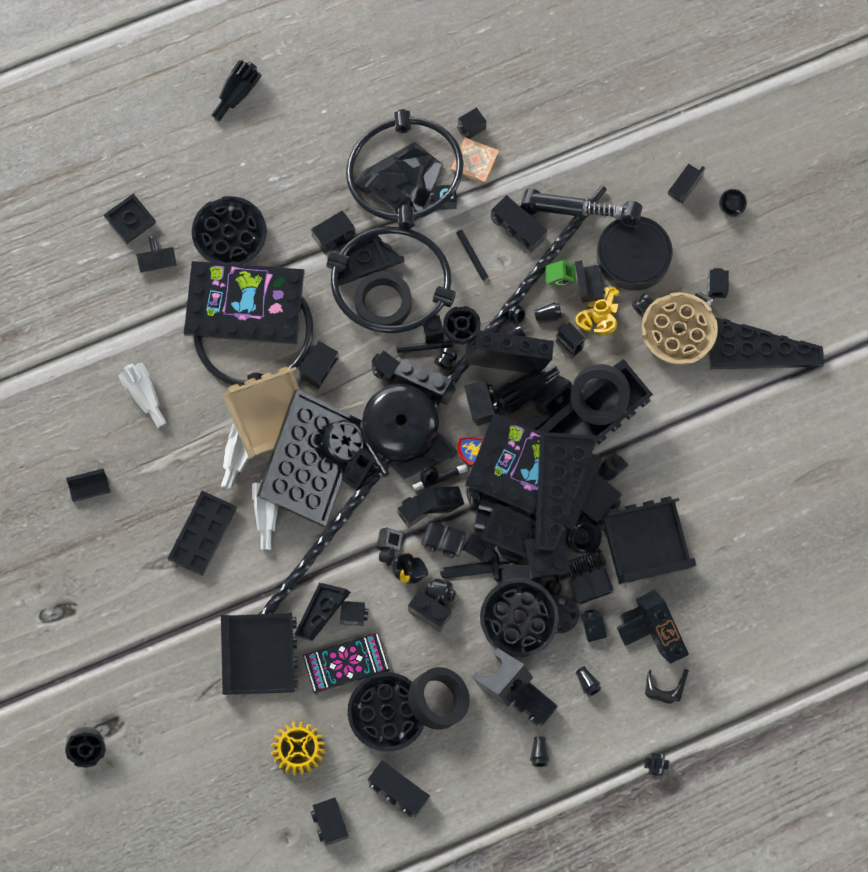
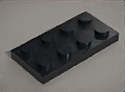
[167,491,237,576]

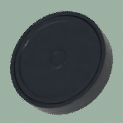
[596,216,673,291]

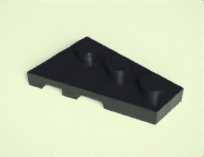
[391,432,458,480]
[294,582,351,641]

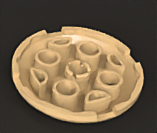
[641,292,718,365]

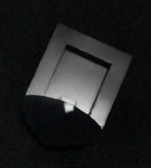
[599,452,629,481]

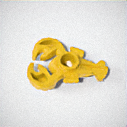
[576,287,619,335]

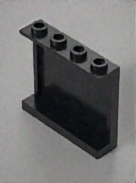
[464,330,554,374]
[602,496,697,585]
[221,613,298,695]

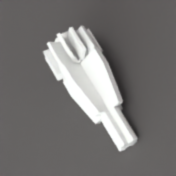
[118,362,167,428]
[221,423,249,490]
[252,480,278,550]

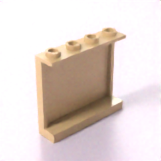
[223,366,300,459]

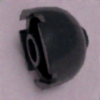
[443,306,481,345]
[65,726,106,768]

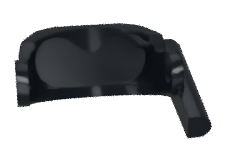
[645,669,689,704]

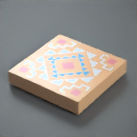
[451,137,499,184]

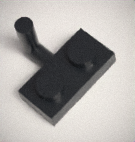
[136,234,177,273]

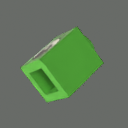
[546,260,576,288]

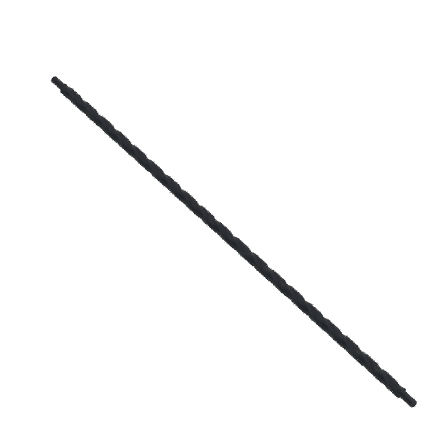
[259,185,607,614]

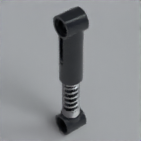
[520,188,643,227]

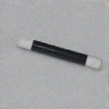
[412,464,468,492]

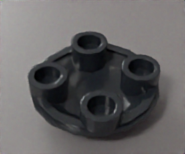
[552,595,579,634]

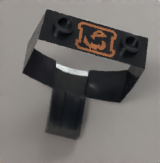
[617,590,689,664]

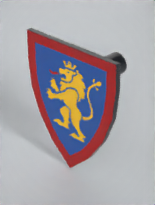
[457,437,483,467]

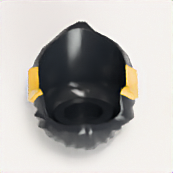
[391,553,428,584]

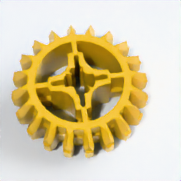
[271,722,325,776]

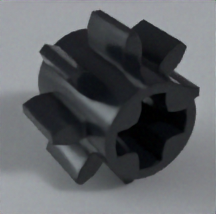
[644,753,669,776]

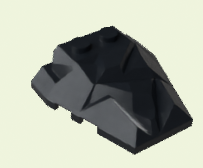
[354,142,443,222]

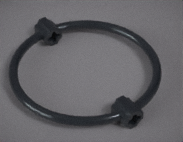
[346,109,464,229]
[326,226,456,333]
[193,296,313,386]

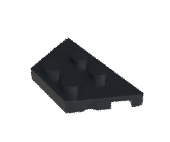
[338,235,405,286]

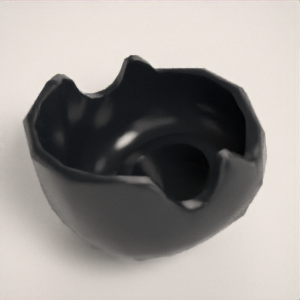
[719,189,747,217]

